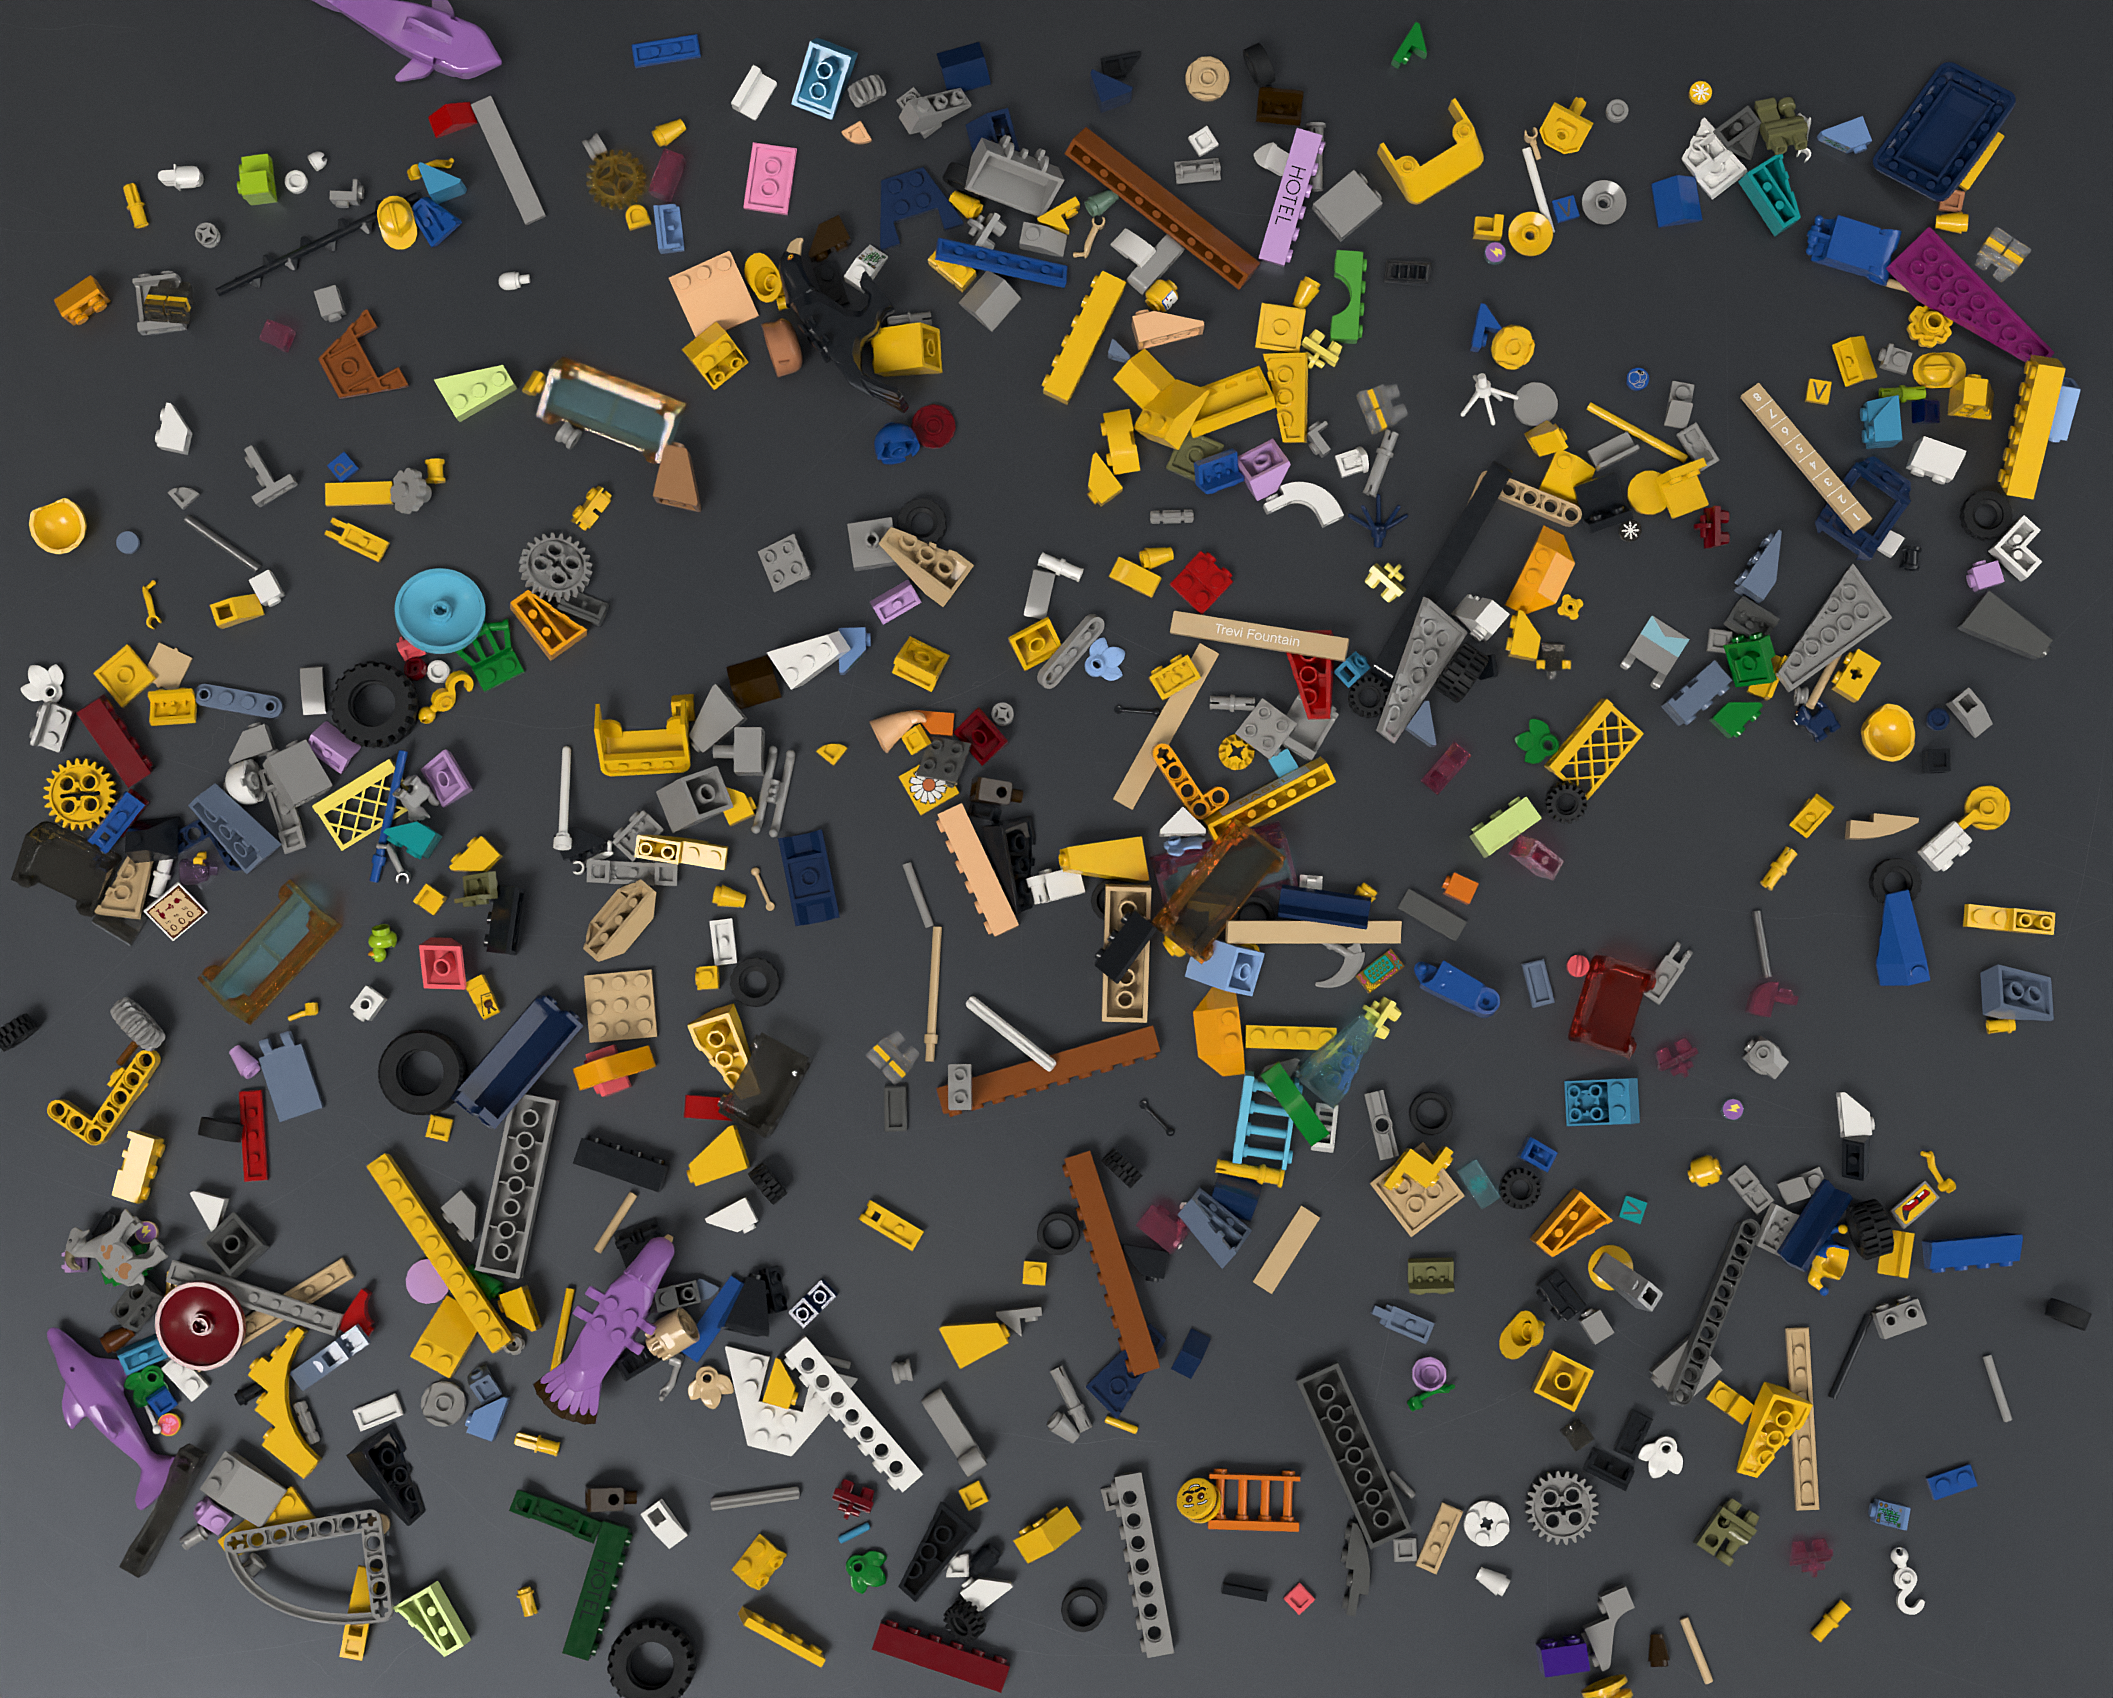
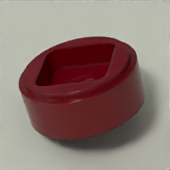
[404,657,427,681]

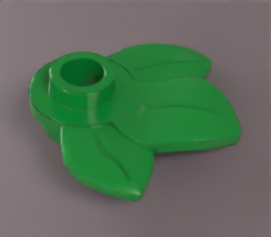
[1515,719,1559,764]
[124,1365,169,1408]
[845,1551,887,1594]

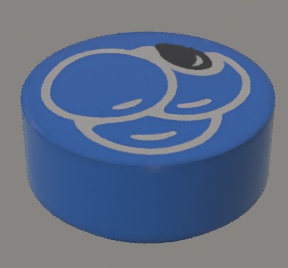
[1626,368,1649,391]

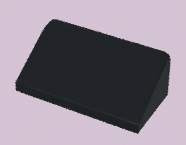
[1842,1135,1870,1181]

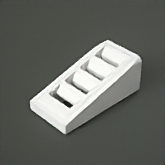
[1311,1103,1339,1153]

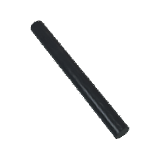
[1828,1314,1873,1400]

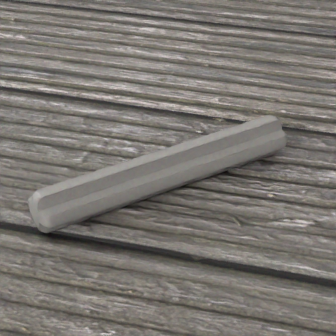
[710,1486,800,1511]

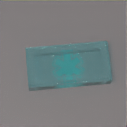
[1457,1159,1501,1209]

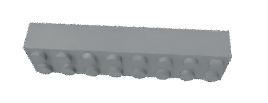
[475,1094,560,1279]

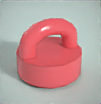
[1566,955,1589,977]

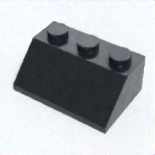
[484,885,526,956]
[1094,909,1158,984]

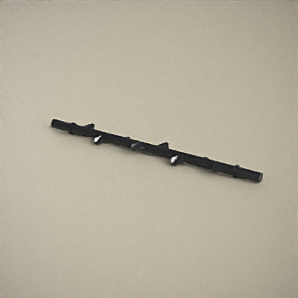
[216,192,420,297]

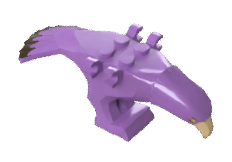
[533,1234,674,1425]

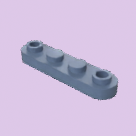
[194,684,284,719]

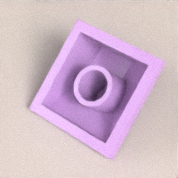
[1238,439,1291,501]

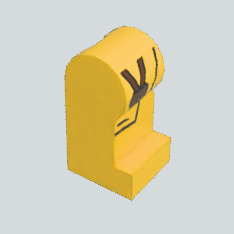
[466,974,501,1020]

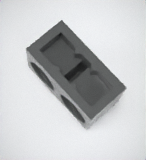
[110,1279,165,1333]

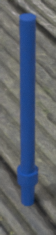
[370,750,408,883]

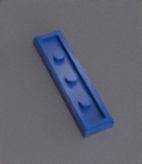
[681,1275,742,1363]

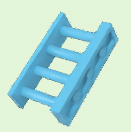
[1232,1070,1303,1170]

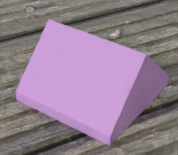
[420,749,473,808]

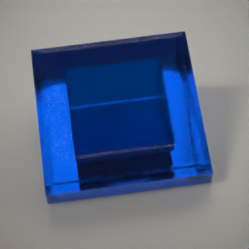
[1911,399,1940,424]

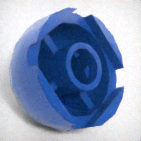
[874,422,920,464]

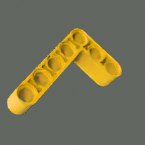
[47,1050,161,1145]

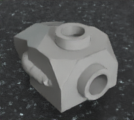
[1741,1036,1789,1079]

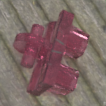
[1655,1038,1698,1078]
[1789,1539,1833,1578]

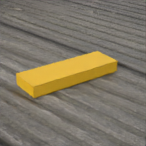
[325,481,394,507]

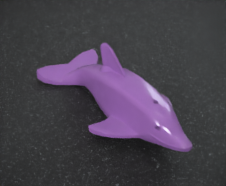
[47,1327,198,1510]

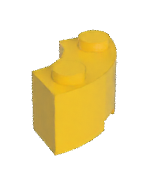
[1100,409,1140,475]

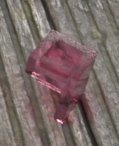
[259,319,296,353]

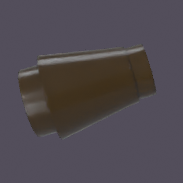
[1647,1634,1670,1667]

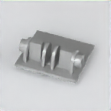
[758,534,811,593]
[1235,698,1298,760]

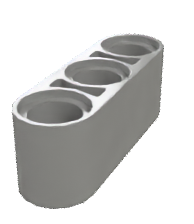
[1126,234,1185,295]

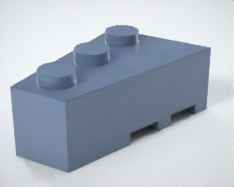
[1661,660,1732,726]

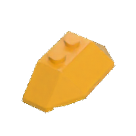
[1505,525,1575,615]
[1193,987,1245,1076]

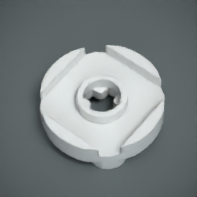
[1463,1500,1509,1546]

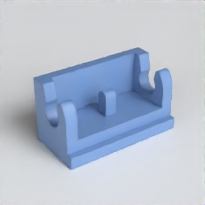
[653,204,685,254]

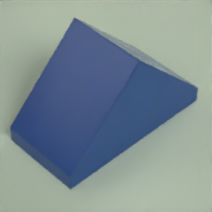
[1516,1137,1558,1173]

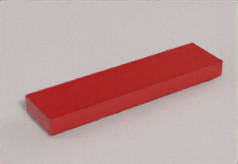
[239,1090,268,1182]

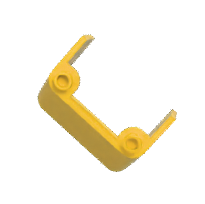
[1377,98,1484,205]
[594,699,691,776]

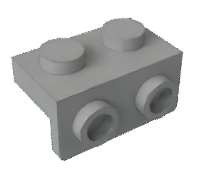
[612,810,664,862]
[1755,1203,1800,1257]

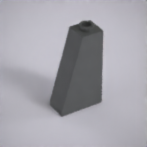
[1957,591,2053,660]

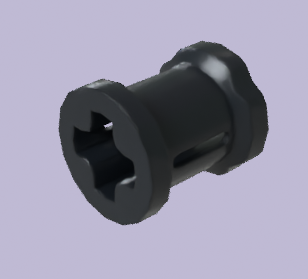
[1899,545,1922,572]

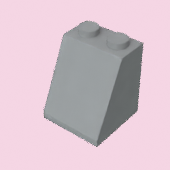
[656,766,734,833]

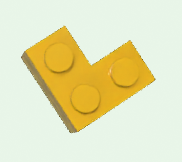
[1013,1506,1082,1563]

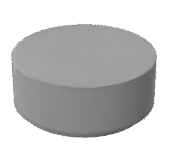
[1605,99,1629,123]

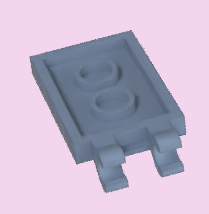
[258,1031,324,1122]

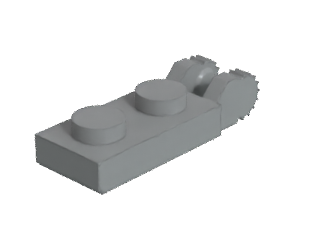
[1640,942,1693,1005]

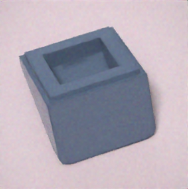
[1108,338,1130,363]

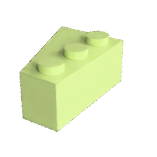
[1469,796,1542,858]

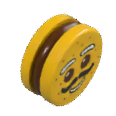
[1176,1478,1222,1523]

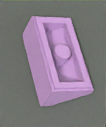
[870,580,922,625]

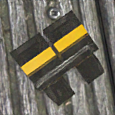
[143,280,195,324]

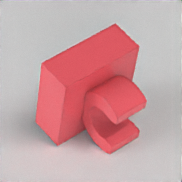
[396,637,426,663]

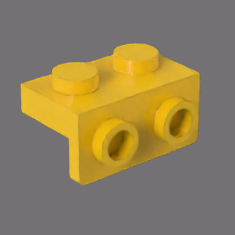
[148,688,197,726]
[732,1534,787,1590]

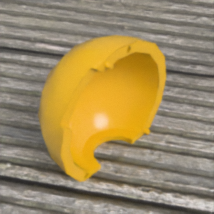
[29,498,87,554]
[1861,704,1915,762]

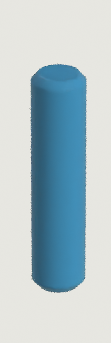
[838,1522,871,1544]

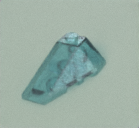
[1295,1014,1378,1109]

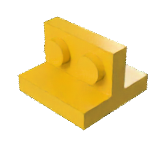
[892,636,950,692]

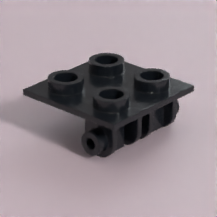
[613,1218,663,1268]

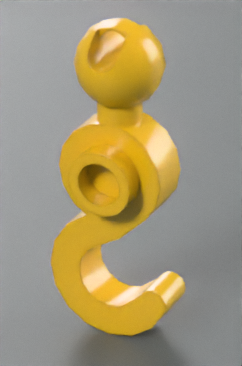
[418,670,474,724]

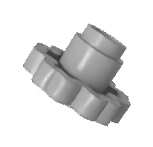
[390,468,432,514]

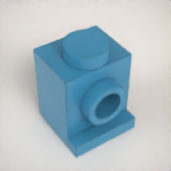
[1334,651,1371,688]

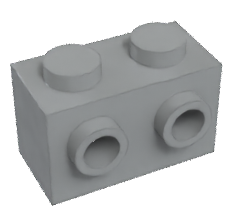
[1871,1295,1927,1339]

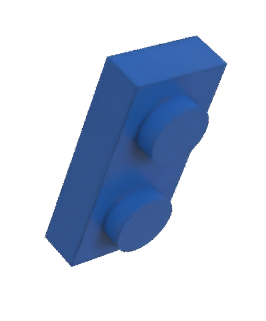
[1926,1464,1978,1500]

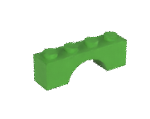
[1330,250,1367,344]

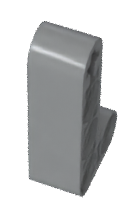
[921,1388,988,1477]

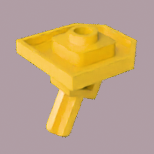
[1539,97,1594,154]

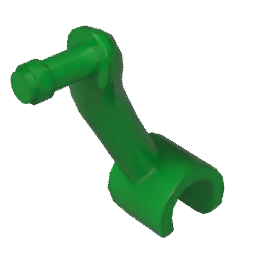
[1407,1384,1455,1412]

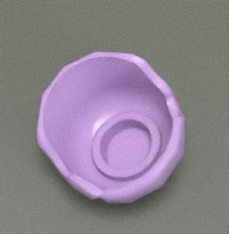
[1412,1357,1446,1391]

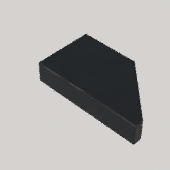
[1100,51,1141,79]

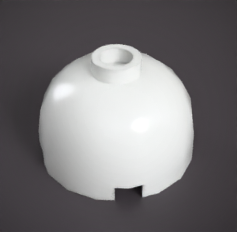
[224,759,266,805]

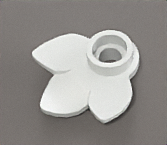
[21,664,64,703]
[1638,1436,1683,1478]

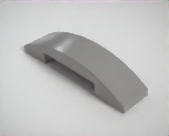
[258,769,307,854]
[586,860,678,886]

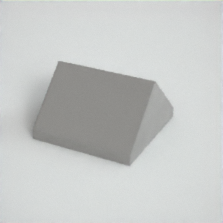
[959,271,1021,332]

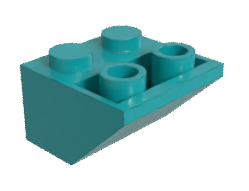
[383,822,443,860]

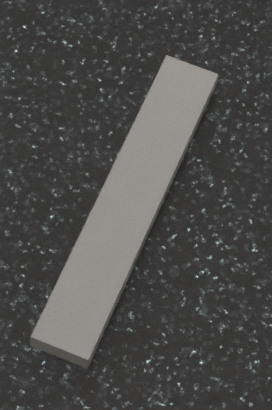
[471,95,546,226]

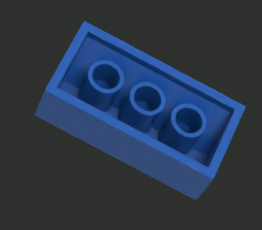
[1922,1233,2023,1273]

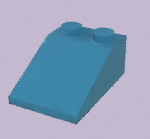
[791,38,858,120]

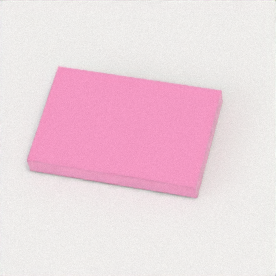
[743,142,797,215]

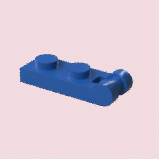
[87,791,145,854]

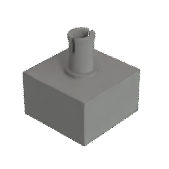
[847,517,898,571]
[713,727,765,776]

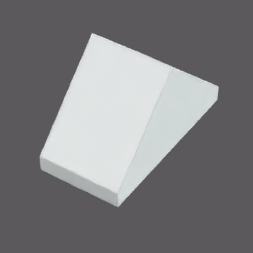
[190,1190,229,1232]

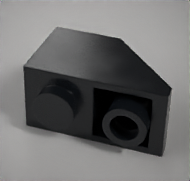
[553,827,607,863]

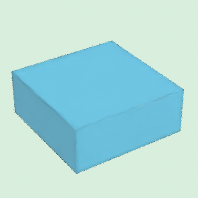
[1268,748,1299,778]

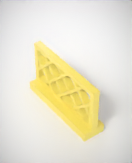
[312,758,409,851]

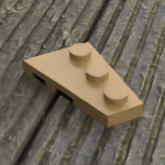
[94,856,154,920]

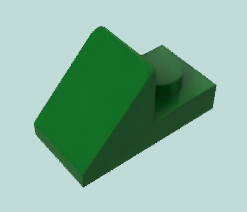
[1391,22,1427,69]

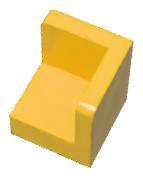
[1473,214,1504,241]
[413,884,448,916]

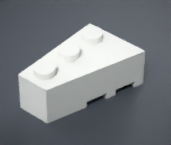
[1451,594,1510,643]
[767,631,851,690]

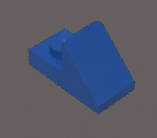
[1470,303,1502,352]

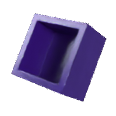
[1535,1634,1590,1678]

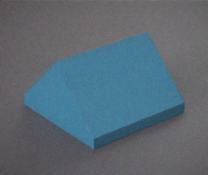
[418,162,467,204]

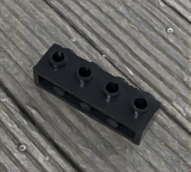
[573,1135,669,1192]

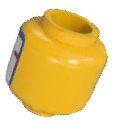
[1145,279,1178,312]

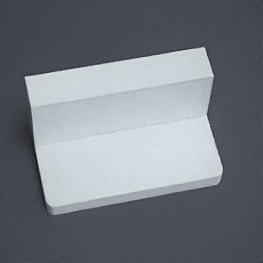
[731,65,777,121]

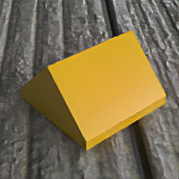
[1113,348,1175,410]
[1008,617,1061,671]

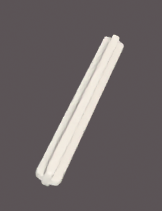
[966,996,1056,1072]

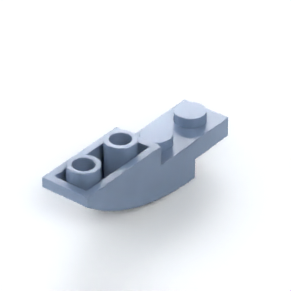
[289,1324,372,1391]

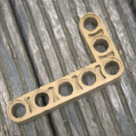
[1466,471,1582,527]

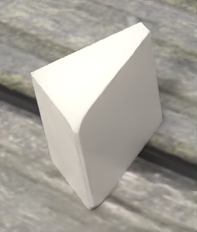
[1877,530,1905,558]

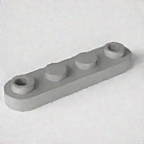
[1037,614,1104,689]

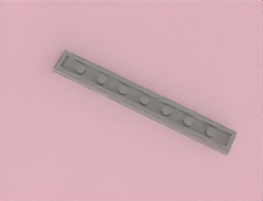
[165,1260,344,1336]

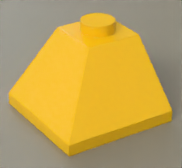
[1538,450,1596,507]
[498,1285,542,1332]

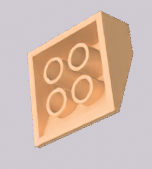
[669,251,759,337]

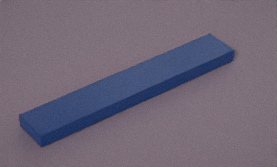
[935,238,1068,288]

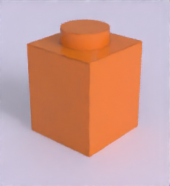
[1442,872,1479,905]

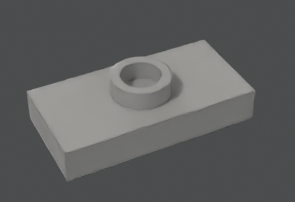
[1676,423,1719,472]

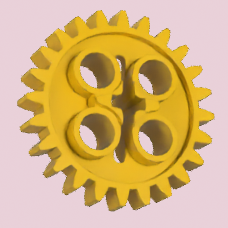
[43,758,118,831]

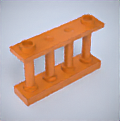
[1207,1468,1300,1532]

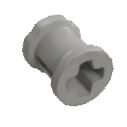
[243,1553,266,1579]

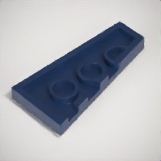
[1085,1323,1166,1419]

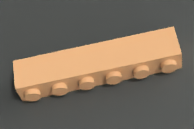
[936,803,1019,937]

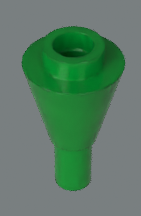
[467,1264,504,1300]

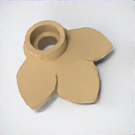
[688,1365,734,1409]

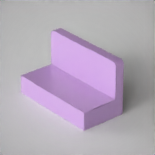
[308,721,361,774]

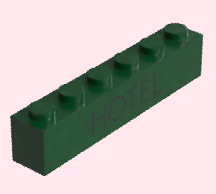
[562,1519,633,1661]

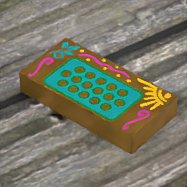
[1355,949,1405,994]

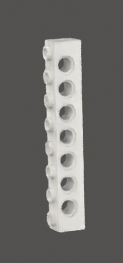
[784,1335,923,1492]

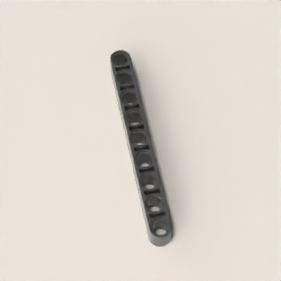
[1667,1219,1760,1406]

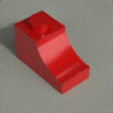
[339,1288,375,1337]

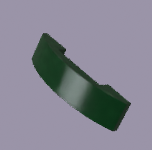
[509,1489,602,1544]

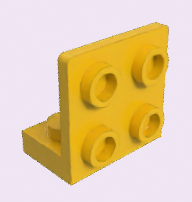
[1655,458,1709,519]

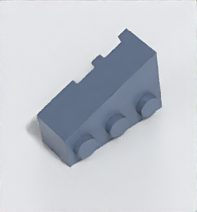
[1177,1187,1252,1269]

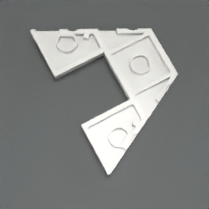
[725,1346,858,1456]

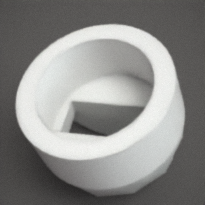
[308,151,327,171]

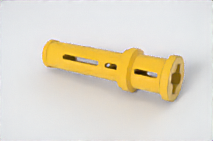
[1215,1158,1285,1188]

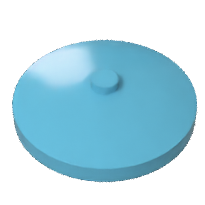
[395,568,485,654]

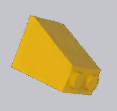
[871,322,942,377]
[686,1125,751,1186]
[939,1320,1010,1369]

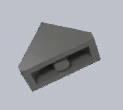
[1713,106,1761,161]

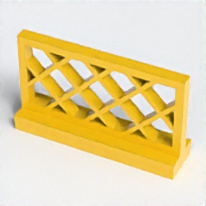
[1544,698,1644,800]

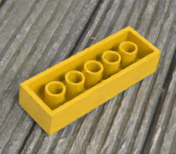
[1998,354,2066,499]

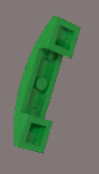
[1260,1062,1330,1147]

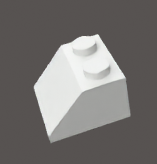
[1906,436,1966,484]

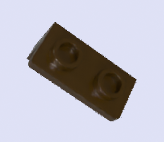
[1256,87,1303,126]

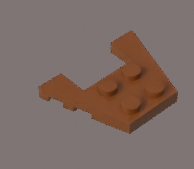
[318,309,409,399]

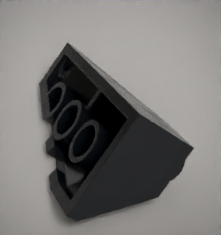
[982,816,1036,914]
[346,1426,425,1526]

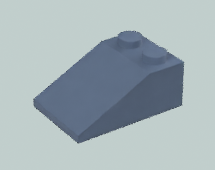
[1980,965,2054,1021]

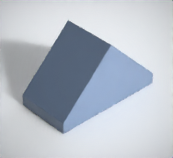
[1405,701,1437,747]

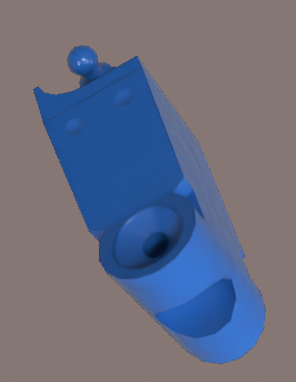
[1806,215,1902,286]
[1414,961,1500,1018]

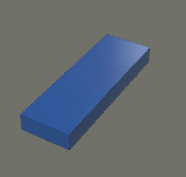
[631,34,701,68]

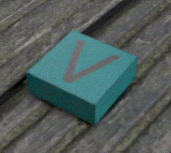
[1618,1195,1647,1224]

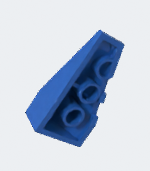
[1875,889,1930,986]

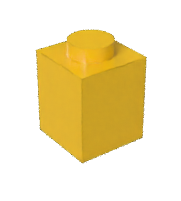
[1022,1260,1047,1286]

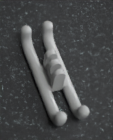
[751,746,795,837]

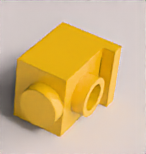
[695,966,720,990]

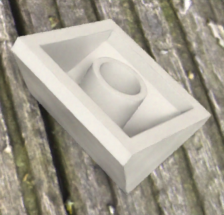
[1159,807,1206,837]

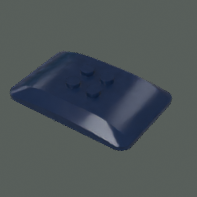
[1873,62,2016,202]

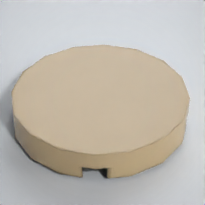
[1185,56,1229,102]

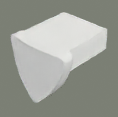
[1254,142,1289,176]
[1335,446,1369,478]

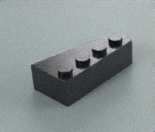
[898,1502,978,1602]

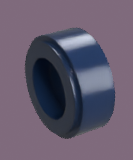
[1926,708,1950,731]

